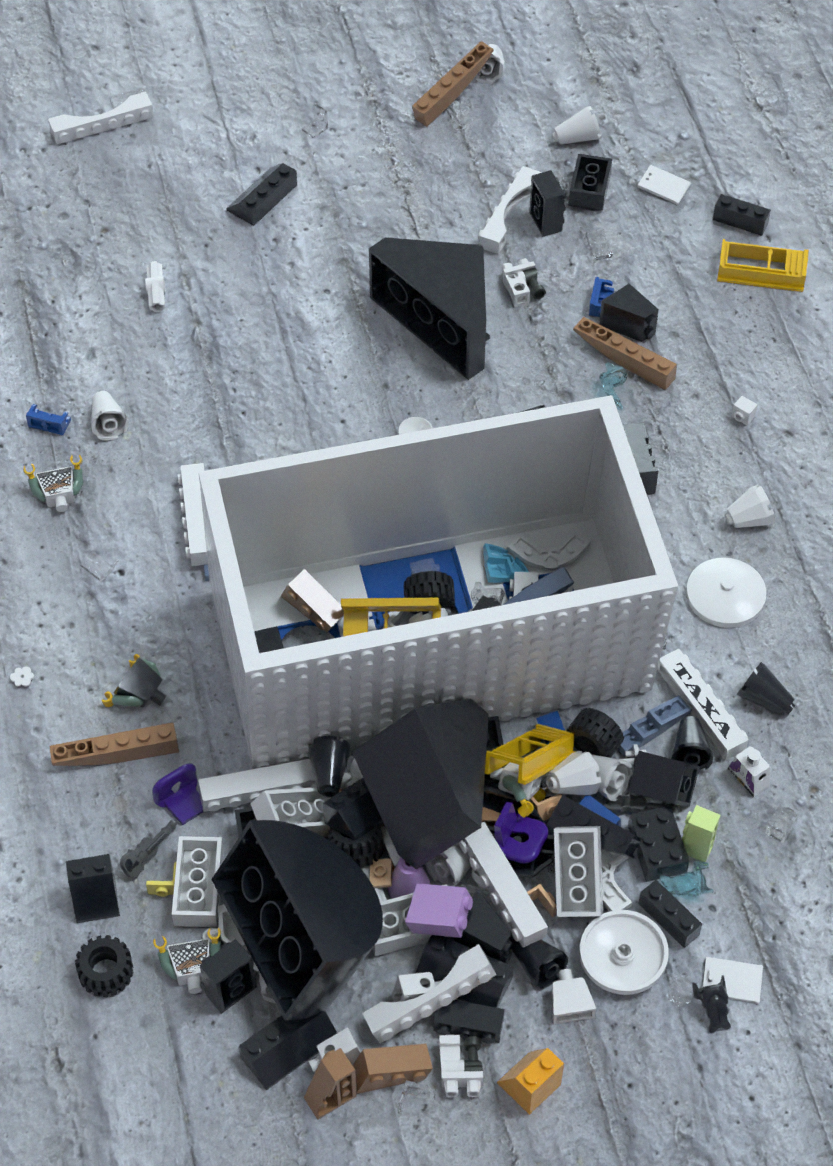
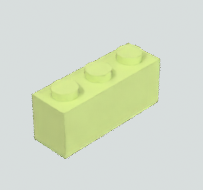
[682,805,721,863]

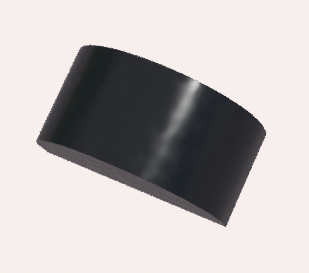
[211,820,383,1021]

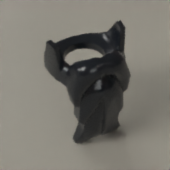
[692,975,731,1033]

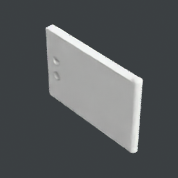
[637,165,691,205]
[703,957,763,1004]

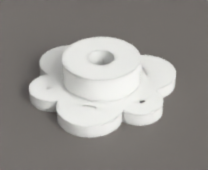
[10,667,34,687]

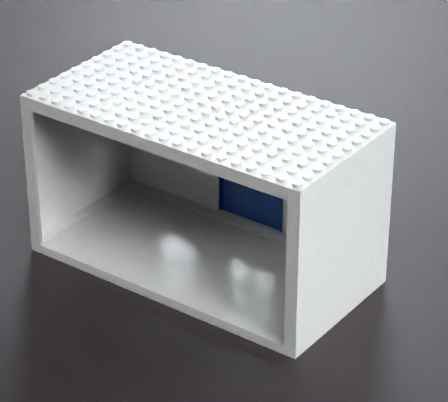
[199,395,678,769]

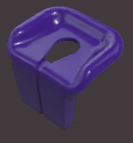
[152,763,203,825]
[494,802,548,863]

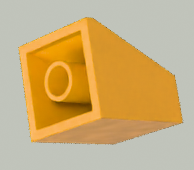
[497,1048,564,1115]

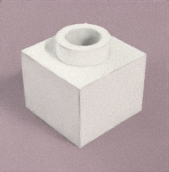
[731,396,758,425]

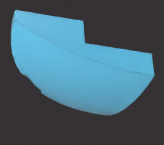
[483,543,529,583]

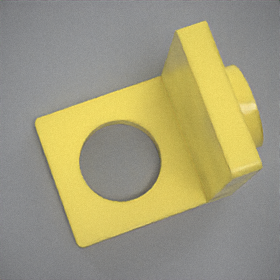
[146,862,176,897]

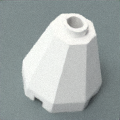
[475,44,504,84]
[725,484,775,528]
[546,751,601,795]

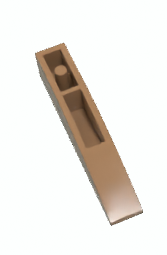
[412,41,494,127]
[573,317,677,390]
[50,722,179,766]

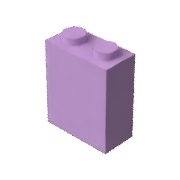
[405,883,473,938]

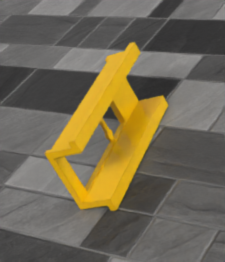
[717,239,809,292]
[341,598,441,637]
[485,724,575,785]

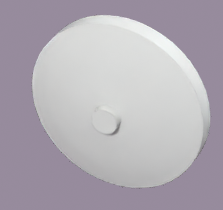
[686,558,766,628]
[580,910,669,995]

